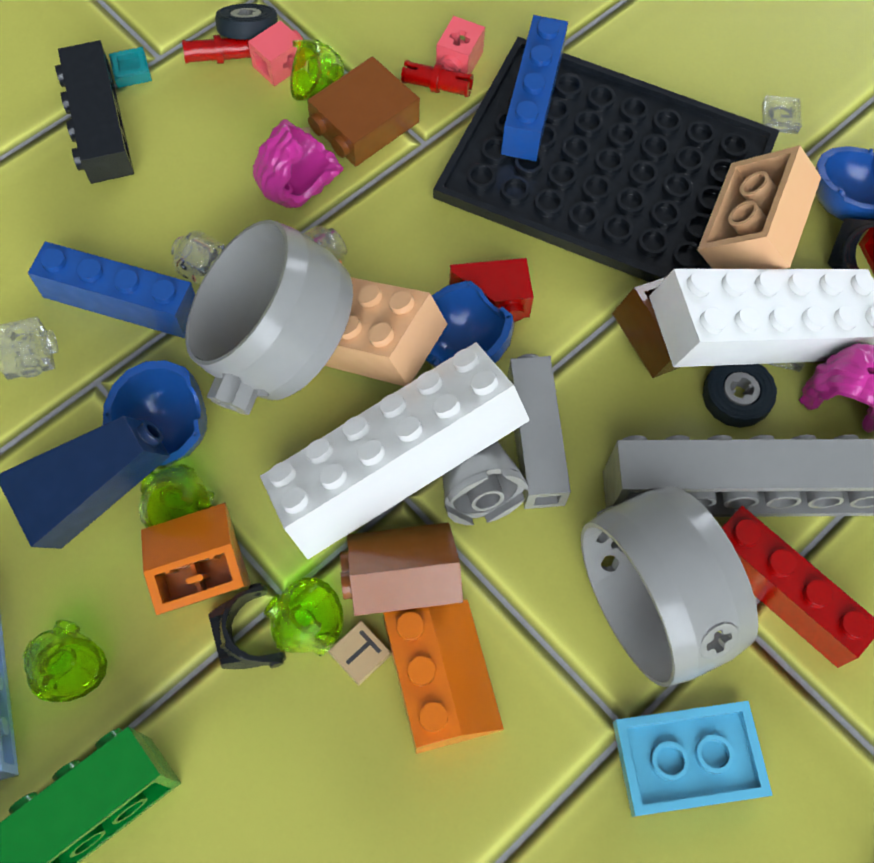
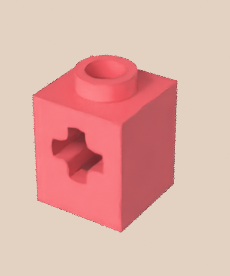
[436,16,485,74]
[248,20,306,87]

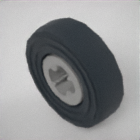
[215,4,278,40]
[702,364,777,428]

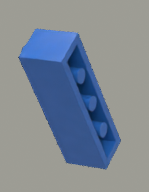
[501,15,568,161]
[28,241,195,338]

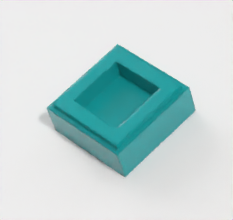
[109,47,152,88]

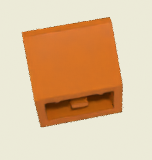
[141,503,251,615]

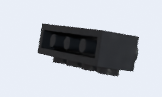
[55,40,134,184]

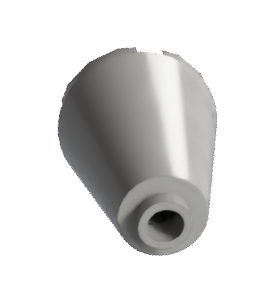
[442,441,528,525]

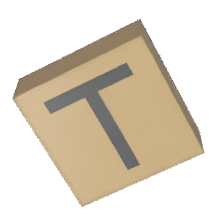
[328,621,391,686]

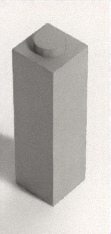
[507,354,571,509]

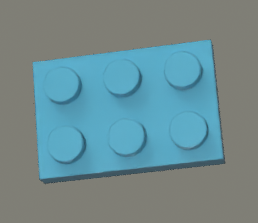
[613,701,773,817]

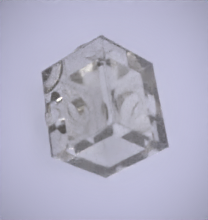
[0,316,59,380]

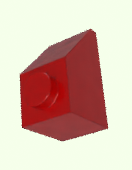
[449,258,534,322]

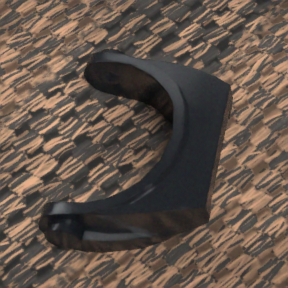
[827,219,874,269]
[208,583,286,670]

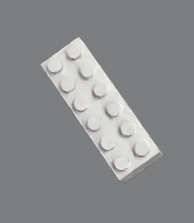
[649,269,874,367]
[260,342,530,559]

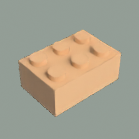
[697,145,821,269]
[325,277,447,386]

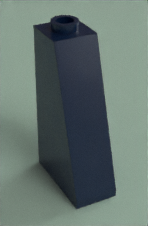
[0,416,170,549]

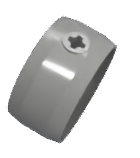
[185,220,353,415]
[581,486,758,687]

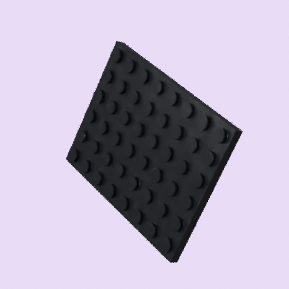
[433,37,780,282]

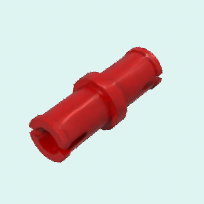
[182,35,251,64]
[401,60,474,97]

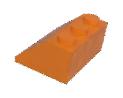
[383,600,504,754]

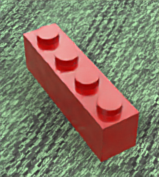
[722,506,874,668]

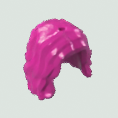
[253,119,343,208]
[799,343,874,433]

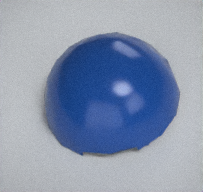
[816,146,874,221]
[426,281,515,368]
[103,360,207,466]

